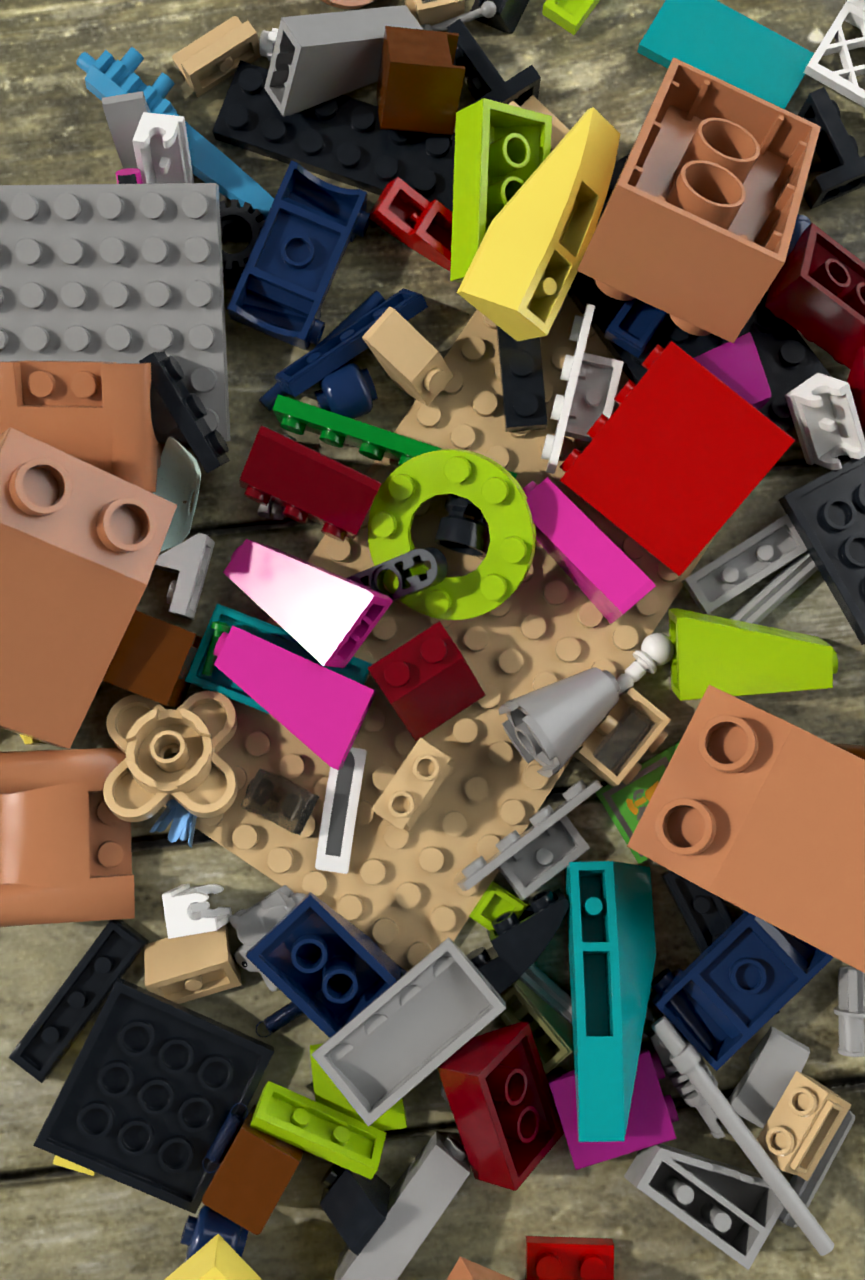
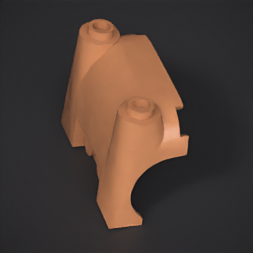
[0,360,165,493]
[0,747,135,927]

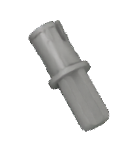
[834,966,865,1057]

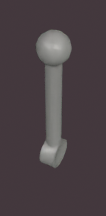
[421,1,497,31]

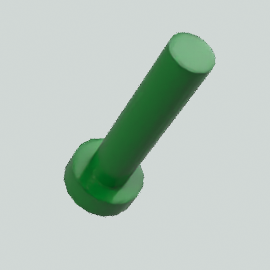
[201,621,231,677]

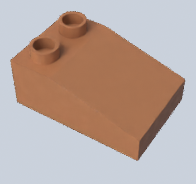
[577,57,821,343]
[0,427,177,749]
[627,685,865,973]

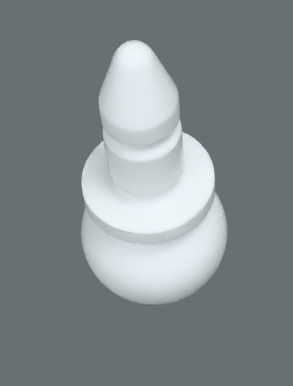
[617,633,674,695]

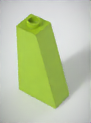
[668,608,838,701]

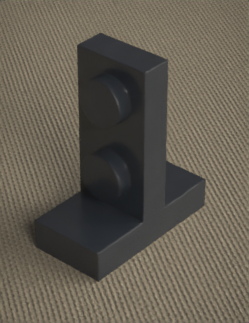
[447,19,541,106]
[798,87,865,210]

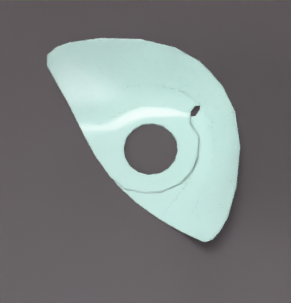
[153,437,201,552]

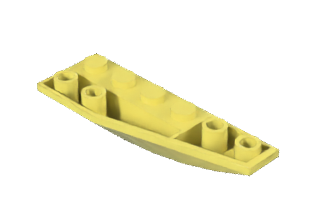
[457,107,620,342]

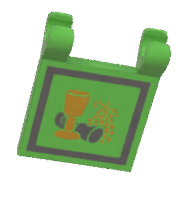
[595,739,681,864]

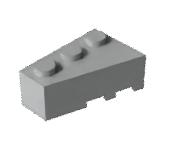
[624,1143,784,1270]

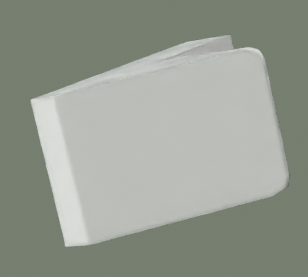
[154,533,215,620]

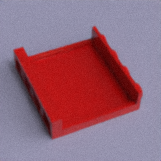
[559,341,795,576]

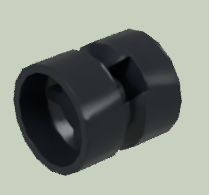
[435,494,490,557]

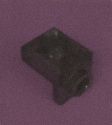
[241,769,320,835]

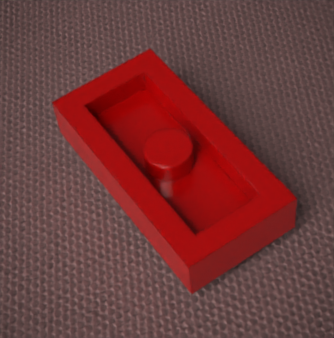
[525,1236,614,1280]

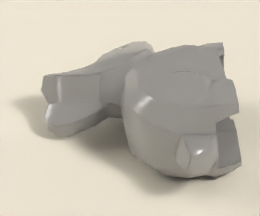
[228,885,306,992]

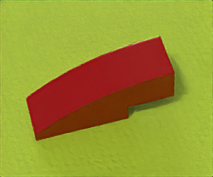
[369,177,453,272]

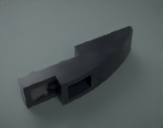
[467,889,570,994]

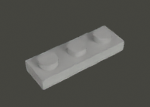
[682,514,807,614]

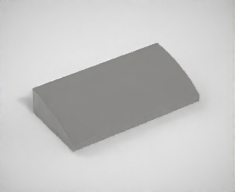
[312,937,506,1127]

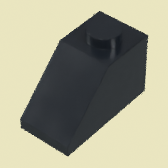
[320,1164,390,1256]

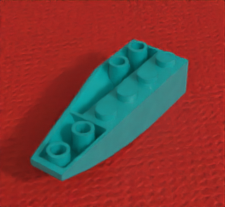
[565,861,656,1142]

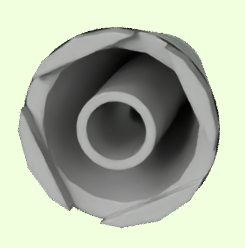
[499,667,620,778]

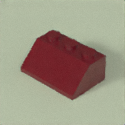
[765,223,865,369]
[239,425,382,542]
[437,1021,564,1191]

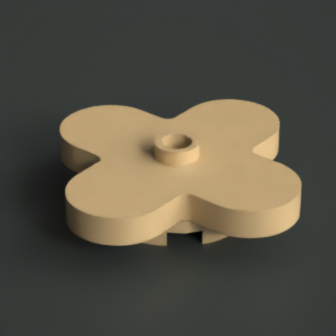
[103,691,238,822]

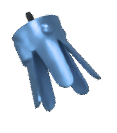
[150,799,197,848]

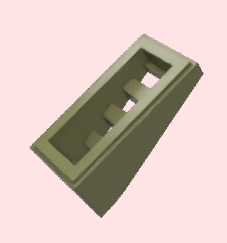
[499,979,574,1074]

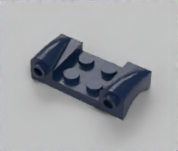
[227,160,370,351]
[649,909,834,1071]

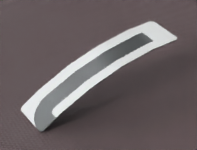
[315,747,367,874]

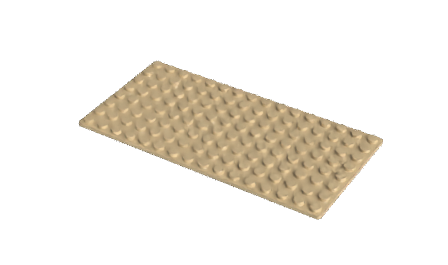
[164,294,718,971]

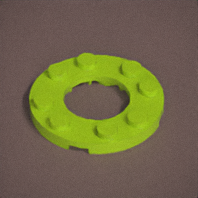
[368,449,536,620]

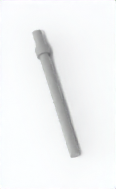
[651,1016,834,1256]

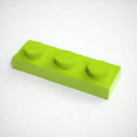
[250,1081,387,1179]

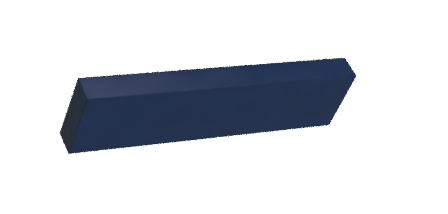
[275,288,428,397]

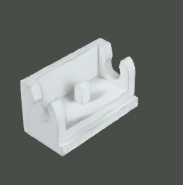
[132,112,194,184]
[785,373,865,470]
[162,884,232,939]

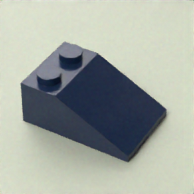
[246,892,401,1038]

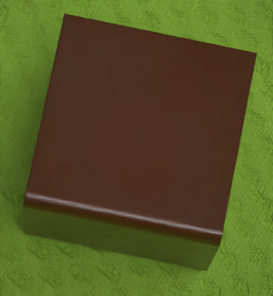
[376,26,465,135]
[102,610,202,708]
[202,1105,304,1235]

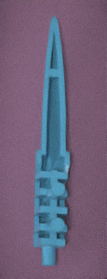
[76,47,274,220]

